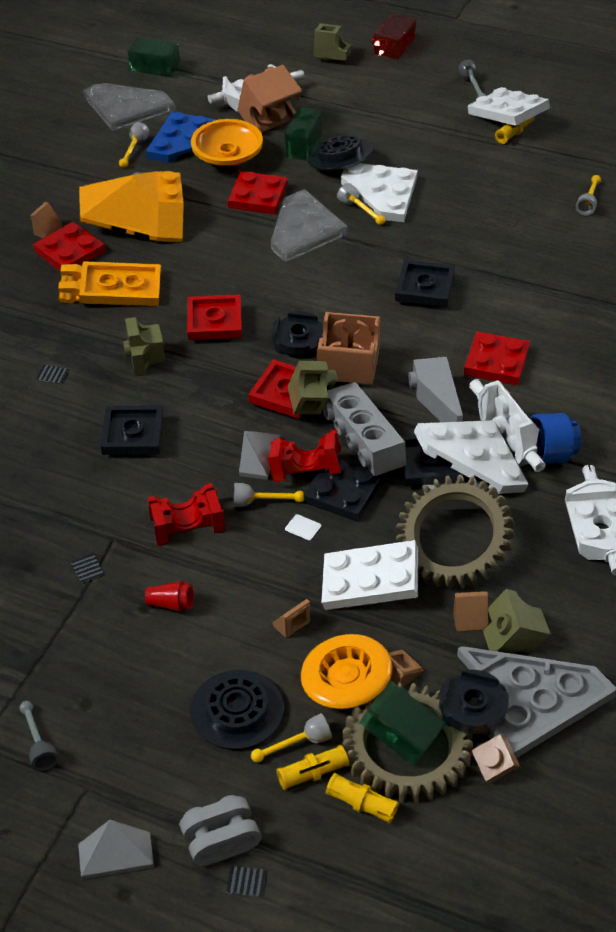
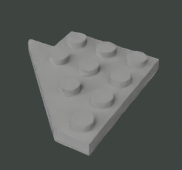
[457,646,616,758]

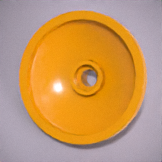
[191,119,263,166]

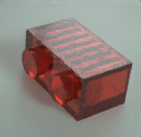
[372,13,416,60]

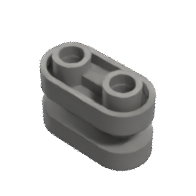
[179,795,262,866]

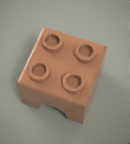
[237,65,302,133]
[317,312,380,385]

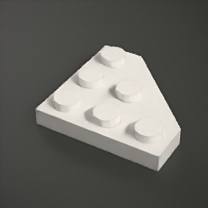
[341,163,417,222]
[414,420,528,494]

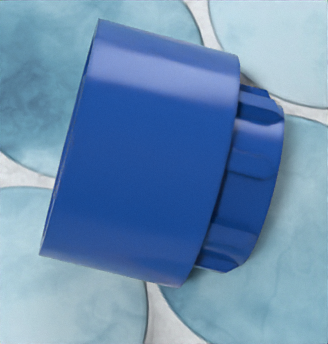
[530,413,581,464]

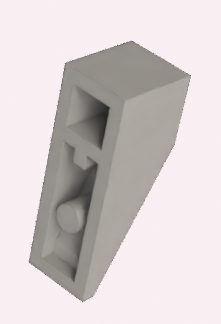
[408,356,463,422]

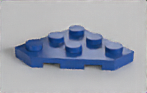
[146,112,217,163]

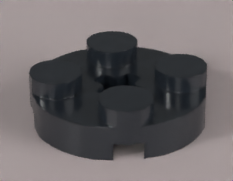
[272,311,323,357]
[439,669,509,736]

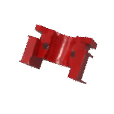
[267,429,342,482]
[147,483,226,546]

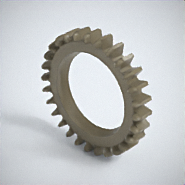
[396,475,515,589]
[343,683,473,803]

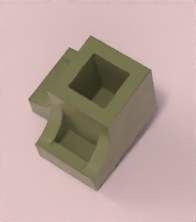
[313,23,351,61]
[123,317,165,376]
[288,361,338,414]
[483,589,551,654]

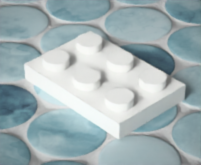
[467,88,550,126]
[322,540,418,610]

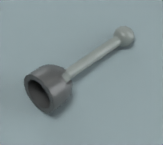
[458,59,486,98]
[19,701,59,771]

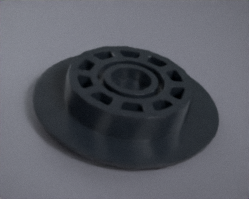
[308,135,374,171]
[190,670,284,749]

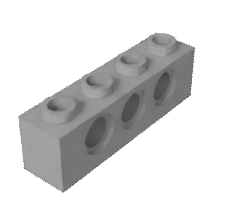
[323,382,406,476]

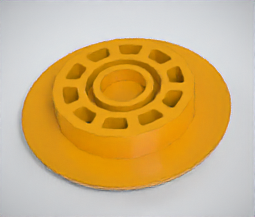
[301,634,393,709]

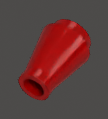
[145,581,194,612]

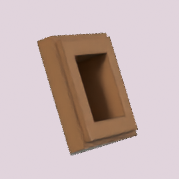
[31,202,63,238]
[453,591,488,632]
[272,599,311,638]
[387,650,424,692]

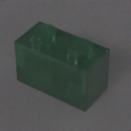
[127,37,180,77]
[285,107,322,161]
[359,681,446,766]

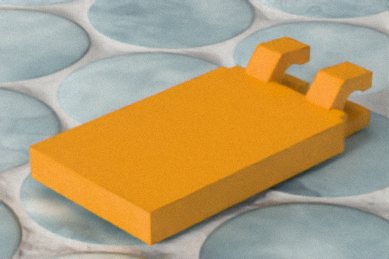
[58,261,161,306]

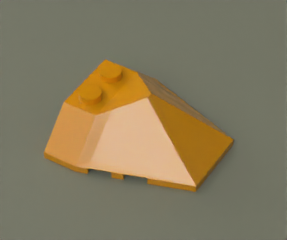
[79,171,184,243]

